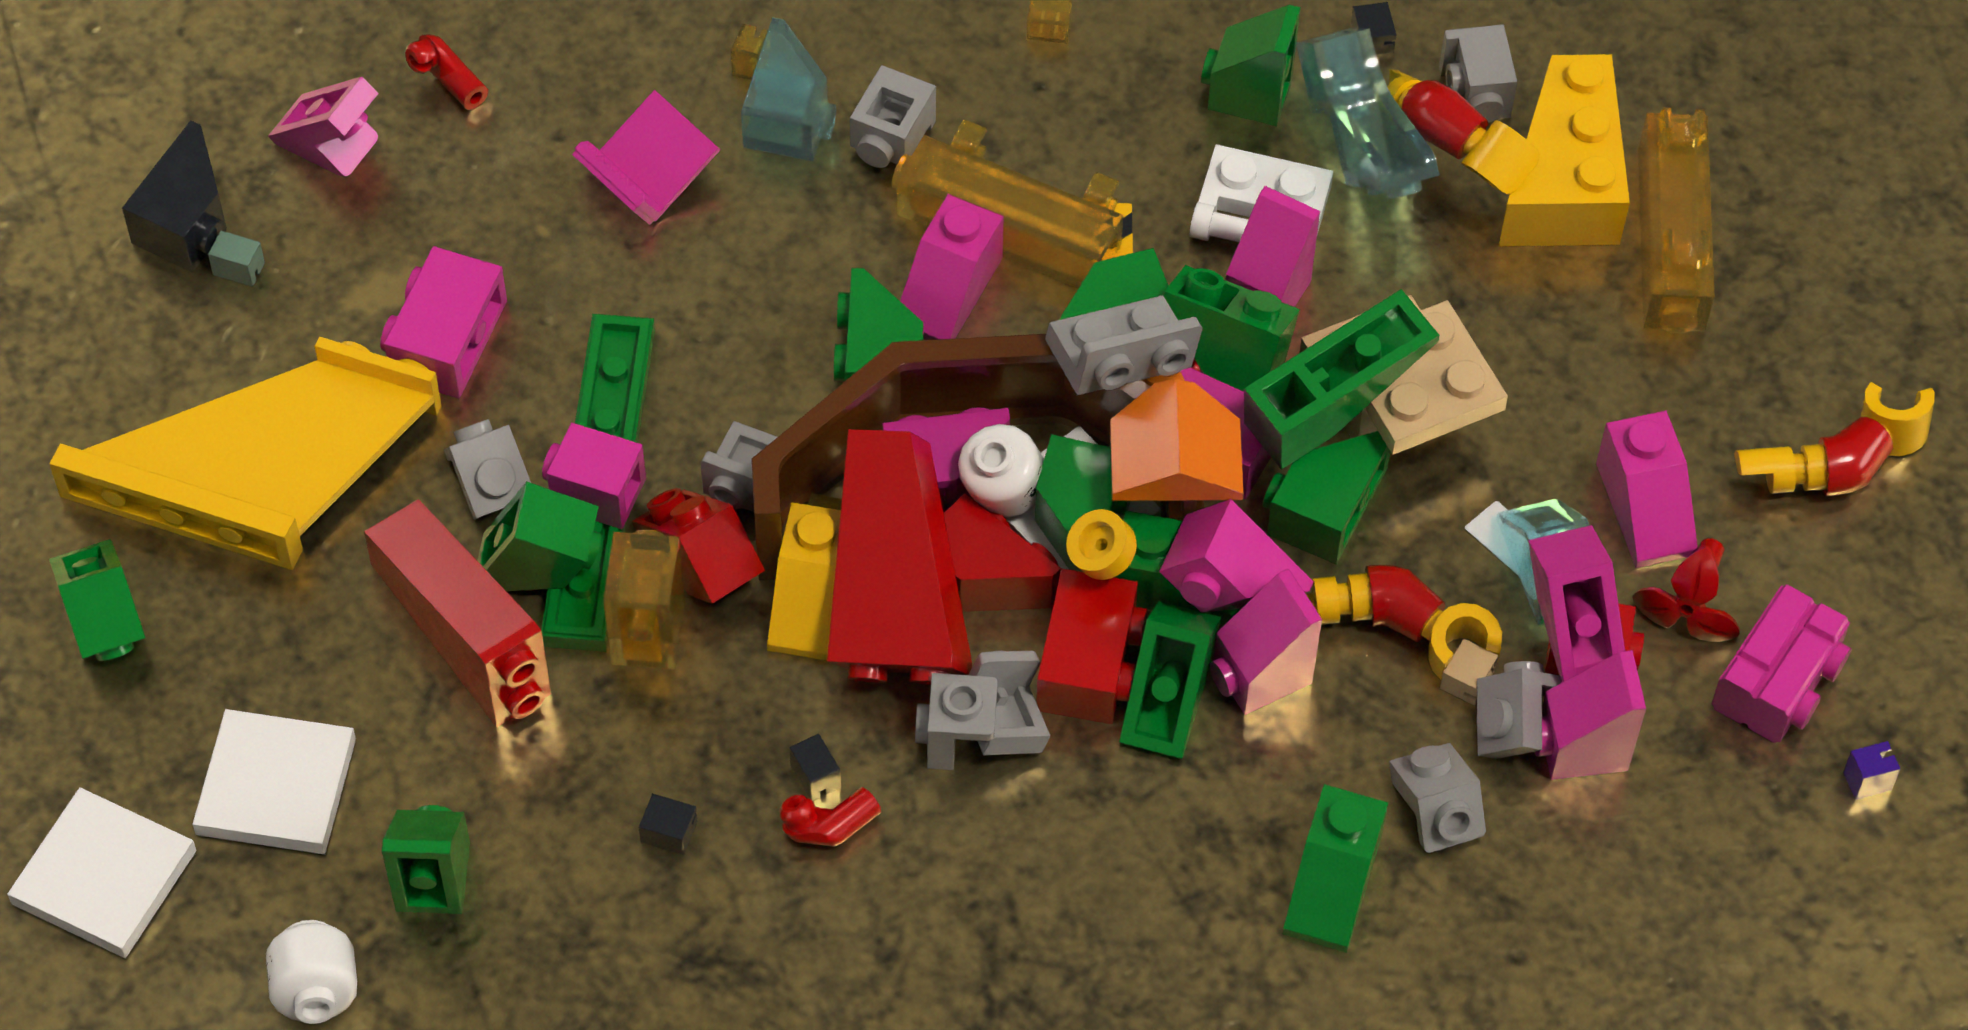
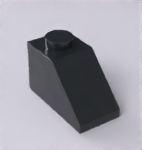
[122,120,227,272]

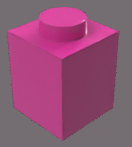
[542,422,646,529]

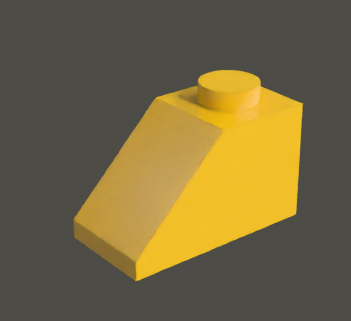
[767,502,841,661]

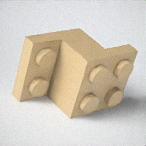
[1300,295,1508,455]

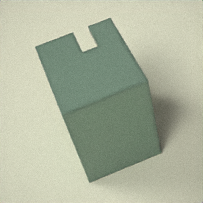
[208,230,265,287]

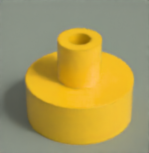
[1066,509,1137,580]

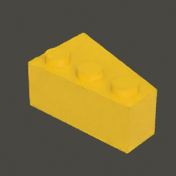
[1498,54,1630,247]

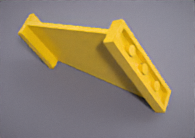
[49,336,442,570]

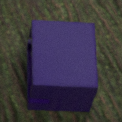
[1843,741,1900,800]

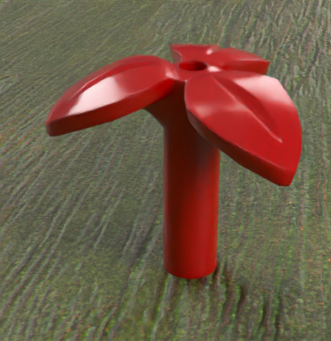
[1632,538,1740,642]

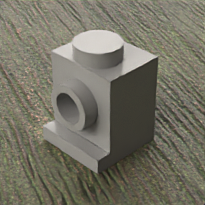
[1439,24,1517,123]
[850,65,936,168]

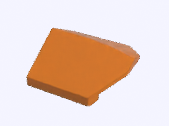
[1110,379,1243,501]

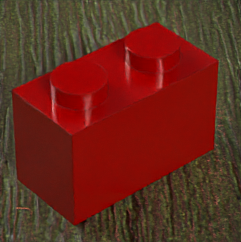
[1036,568,1147,725]

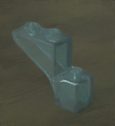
[1296,28,1440,198]

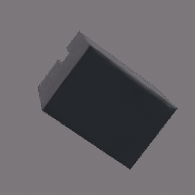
[1350,2,1397,57]
[789,733,841,801]
[639,793,698,855]

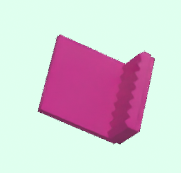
[572,89,721,225]

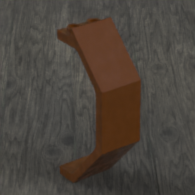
[752,334,1204,580]

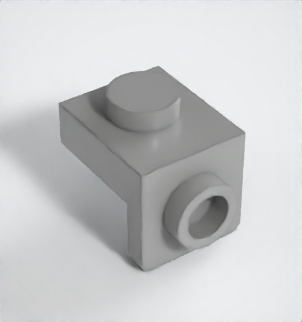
[444,419,531,519]
[701,421,777,512]
[969,650,1050,755]
[1477,661,1561,759]
[915,673,998,770]
[1389,743,1486,853]

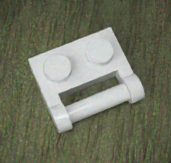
[1189,144,1333,242]

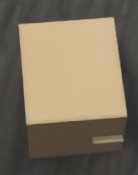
[1440,639,1498,706]

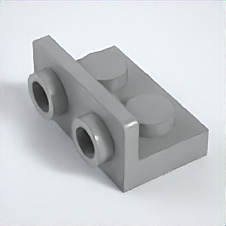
[1045,296,1203,395]

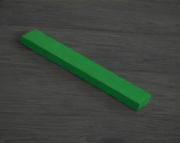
[541,313,655,652]

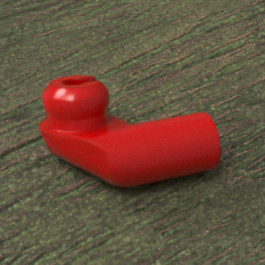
[405,34,488,110]
[779,787,881,847]

